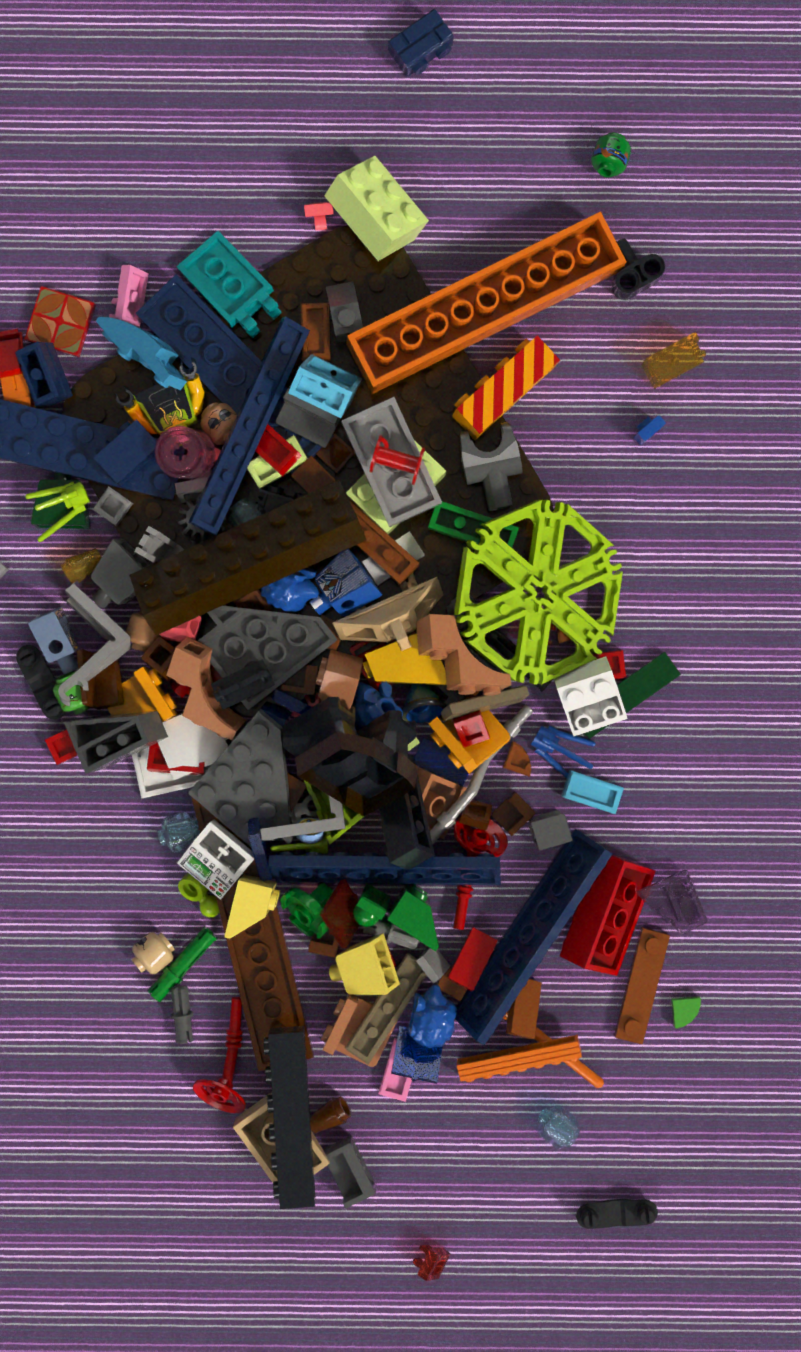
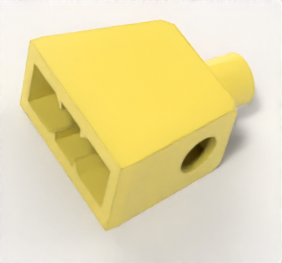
[329,933,400,995]

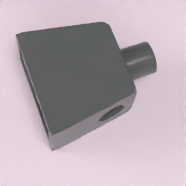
[91,539,150,608]

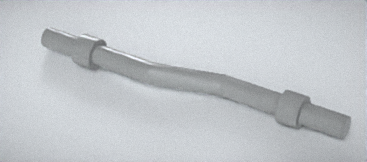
[430,704,534,844]

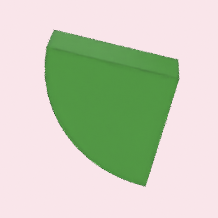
[671,996,701,1029]

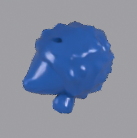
[261,568,319,612]
[351,682,403,730]
[408,984,457,1048]

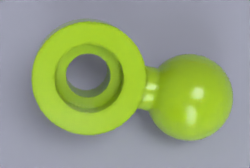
[178,873,220,918]

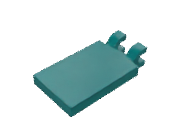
[176,231,282,339]

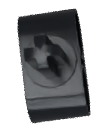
[612,238,665,300]

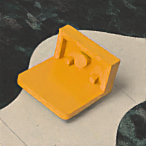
[107,667,178,722]
[429,710,510,774]

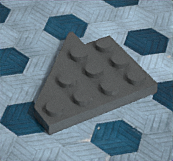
[198,606,338,710]
[188,709,294,848]

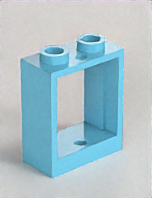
[288,354,362,418]

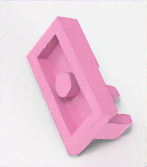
[109,265,149,328]

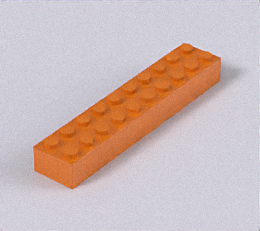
[346,211,627,394]

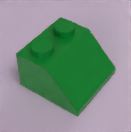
[387,884,439,952]

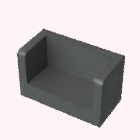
[528,810,573,851]
[323,1135,376,1209]

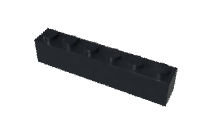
[264,1026,316,1209]

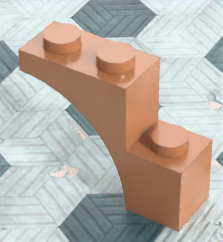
[416,614,511,696]
[166,637,246,741]

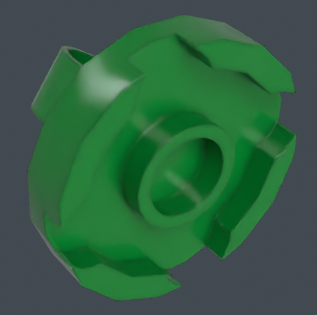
[280,883,336,939]

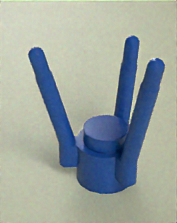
[531,725,596,778]

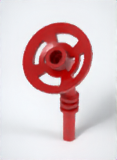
[453,818,508,930]
[193,997,246,1113]

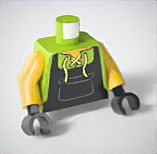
[114,357,204,447]

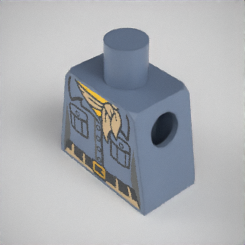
[28,606,79,674]

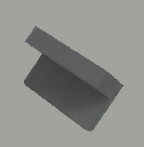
[276,388,341,448]

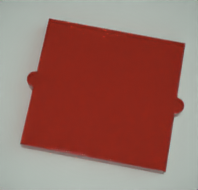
[320,879,360,949]

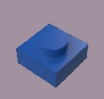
[633,415,666,446]

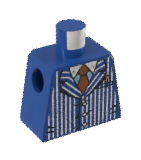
[310,548,382,616]

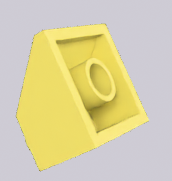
[225,874,280,939]

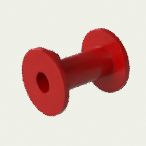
[369,435,425,485]

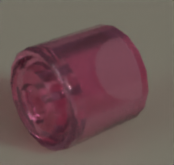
[154,426,216,480]

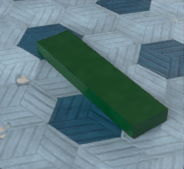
[584,652,681,739]

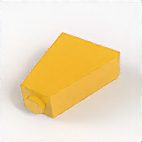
[363,633,447,685]

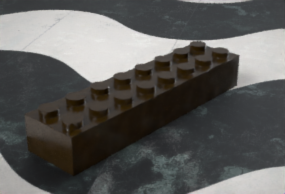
[129,480,367,635]

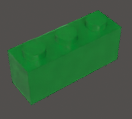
[428,501,519,548]

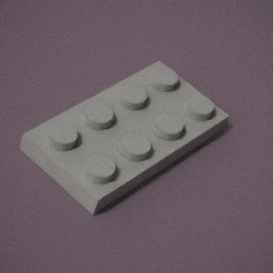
[341,397,442,527]

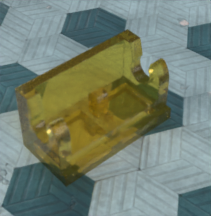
[641,332,706,389]

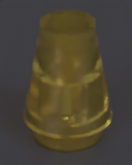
[60,548,102,585]

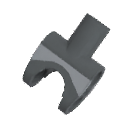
[460,422,523,511]

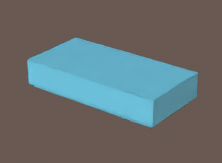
[561,770,624,814]

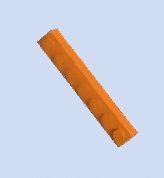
[456,1034,582,1082]

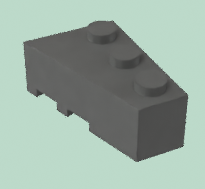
[64,711,168,774]

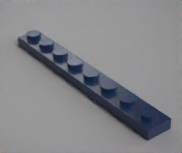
[188,317,310,535]

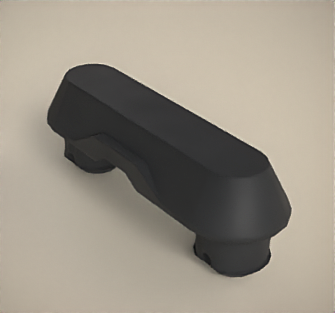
[16,645,66,720]
[576,1199,658,1229]

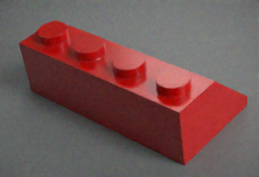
[560,854,656,976]

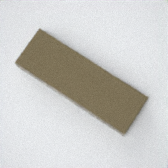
[441,685,529,721]

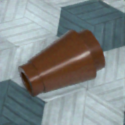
[310,1096,351,1133]

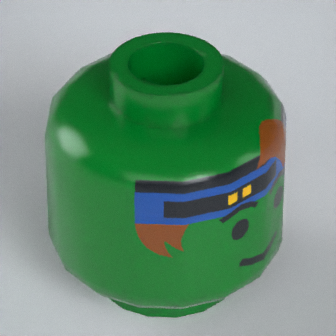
[591,132,631,178]

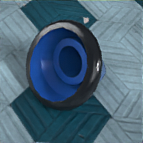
[402,684,447,724]

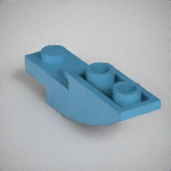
[96,317,187,390]

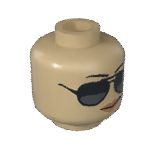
[131,932,175,974]

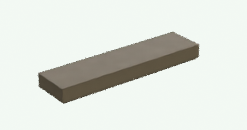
[345,952,426,1065]

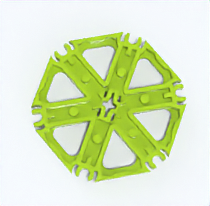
[454,500,623,685]

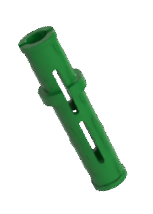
[147,926,217,1002]

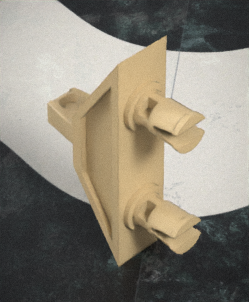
[332,573,444,651]

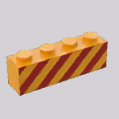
[452,335,560,440]

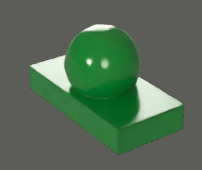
[353,884,390,927]

